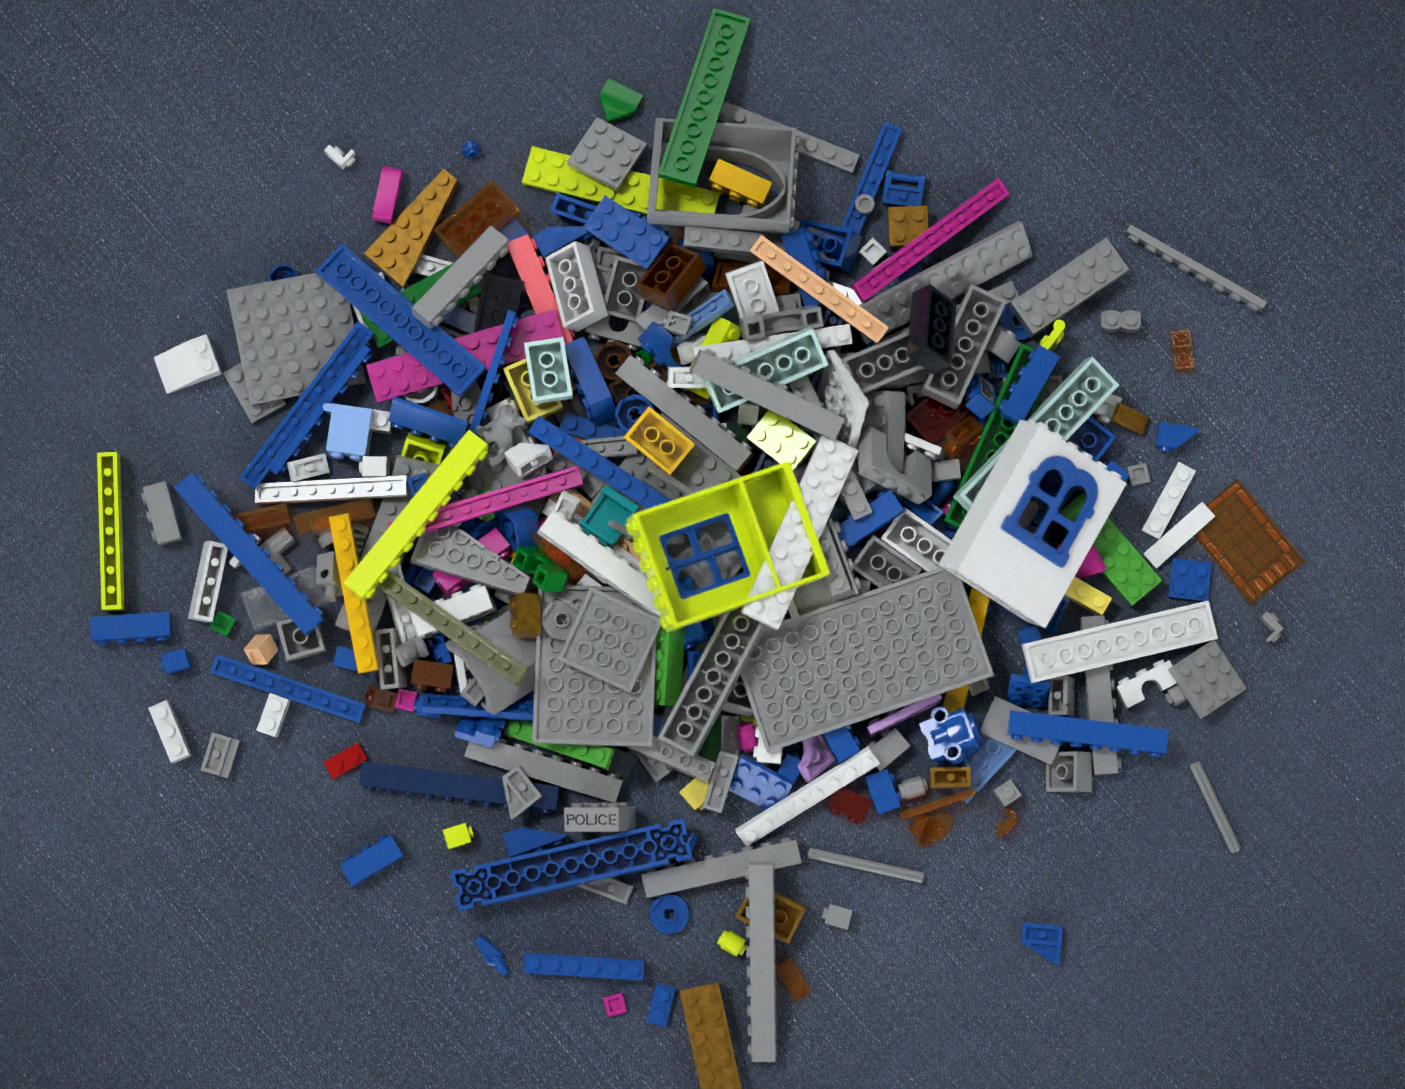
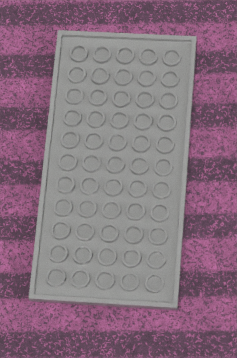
[741,567,994,753]

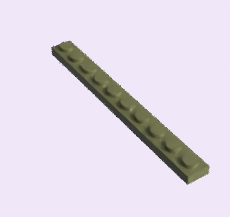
[376,571,528,686]

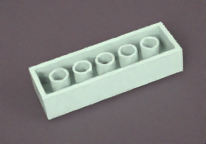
[702,326,828,413]

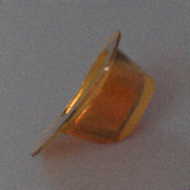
[908,812,953,848]

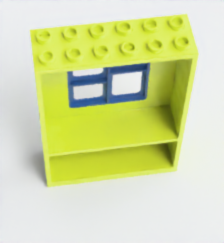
[626,461,830,633]

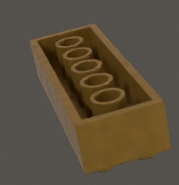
[680,982,742,1089]

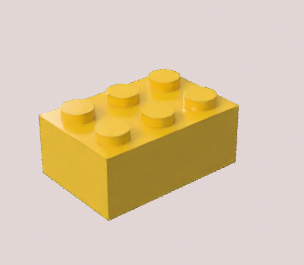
[709,159,772,209]
[624,406,695,475]

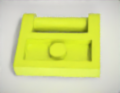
[1039,320,1065,352]

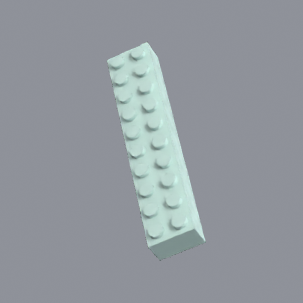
[953,357,1119,512]

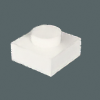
[859,238,887,266]

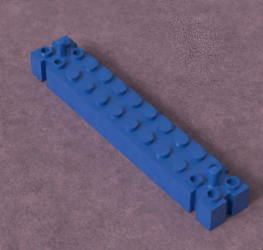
[450,819,693,912]

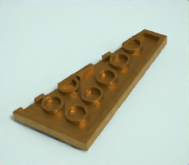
[364,169,459,289]

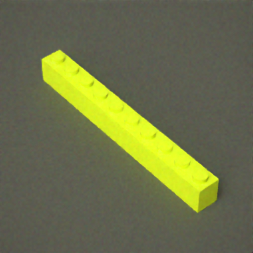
[343,430,488,601]

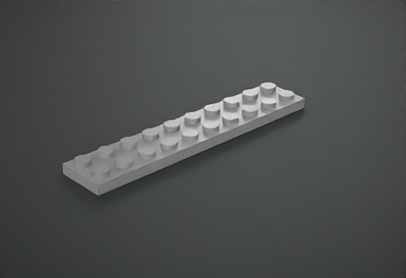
[859,221,1033,344]

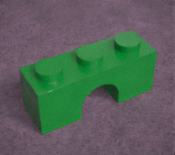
[512,546,568,592]

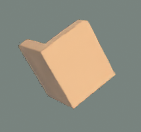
[244,634,278,665]

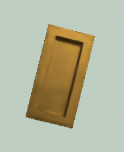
[1111,403,1149,435]

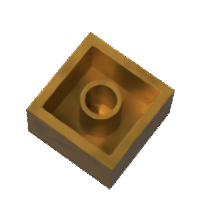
[887,206,928,250]

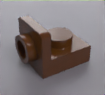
[364,686,398,712]

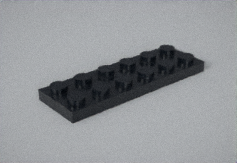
[474,273,525,396]

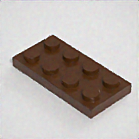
[712,262,792,295]

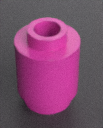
[736,721,759,752]

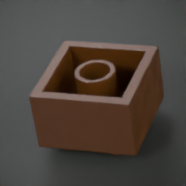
[411,659,456,694]

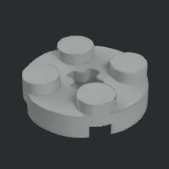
[542,600,579,641]

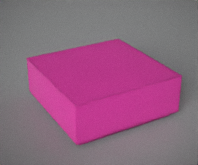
[394,688,418,712]
[603,992,627,1017]

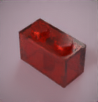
[827,787,873,825]

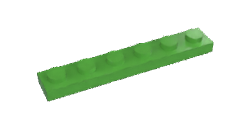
[504,719,615,769]

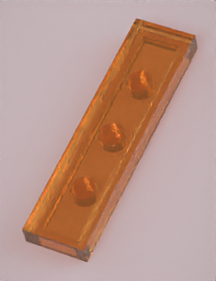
[294,498,375,536]
[899,786,977,820]

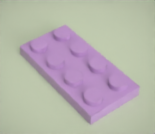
[867,694,942,738]

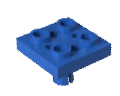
[1006,668,1050,708]

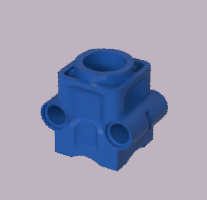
[919,707,983,767]

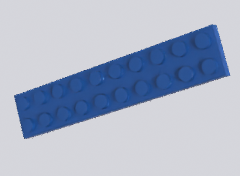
[315,243,486,397]

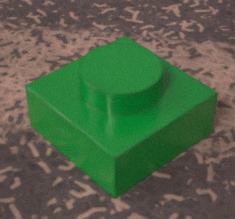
[210,610,237,637]

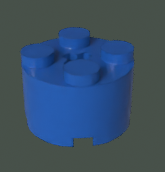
[615,395,655,433]

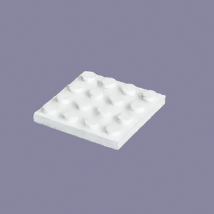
[816,350,869,449]

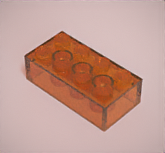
[434,179,521,259]

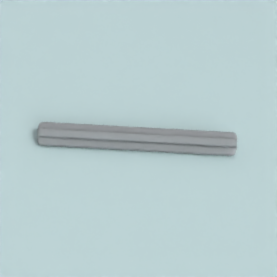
[1190,761,1241,853]

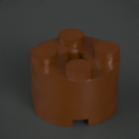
[594,341,633,383]

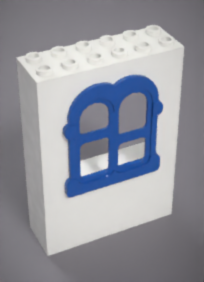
[938,419,1127,628]

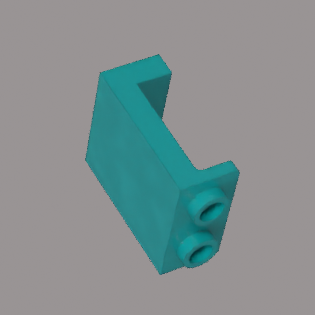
[579,485,639,549]

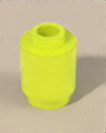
[717,930,747,957]

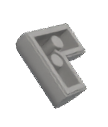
[259,527,296,576]

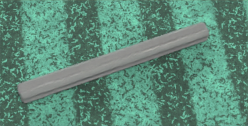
[808,848,924,883]

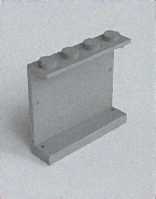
[788,518,862,618]

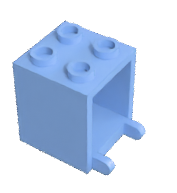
[323,403,373,462]

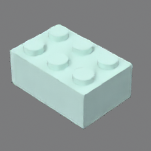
[524,337,573,405]

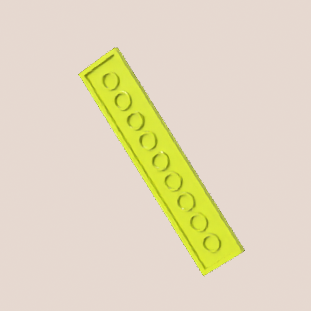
[522,146,720,215]

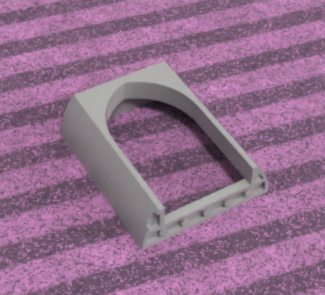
[647,118,799,234]

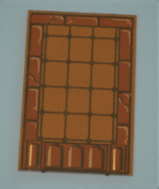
[1194,479,1305,605]

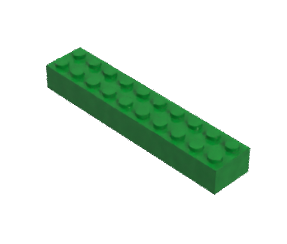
[942,344,1054,531]

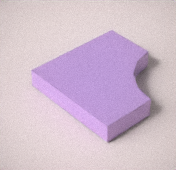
[797,734,836,782]

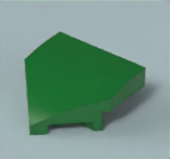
[599,78,643,123]

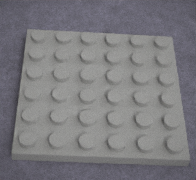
[226,273,366,406]

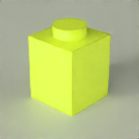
[443,823,474,849]

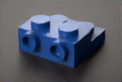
[454,715,507,748]

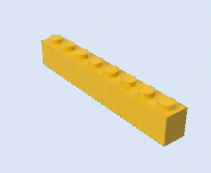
[329,513,380,674]

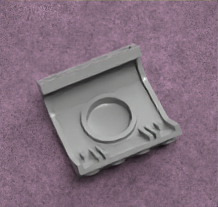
[446,604,537,715]

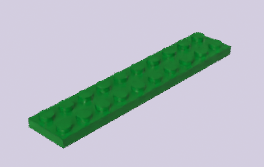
[658,8,751,188]

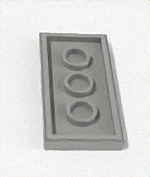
[980,696,1060,765]

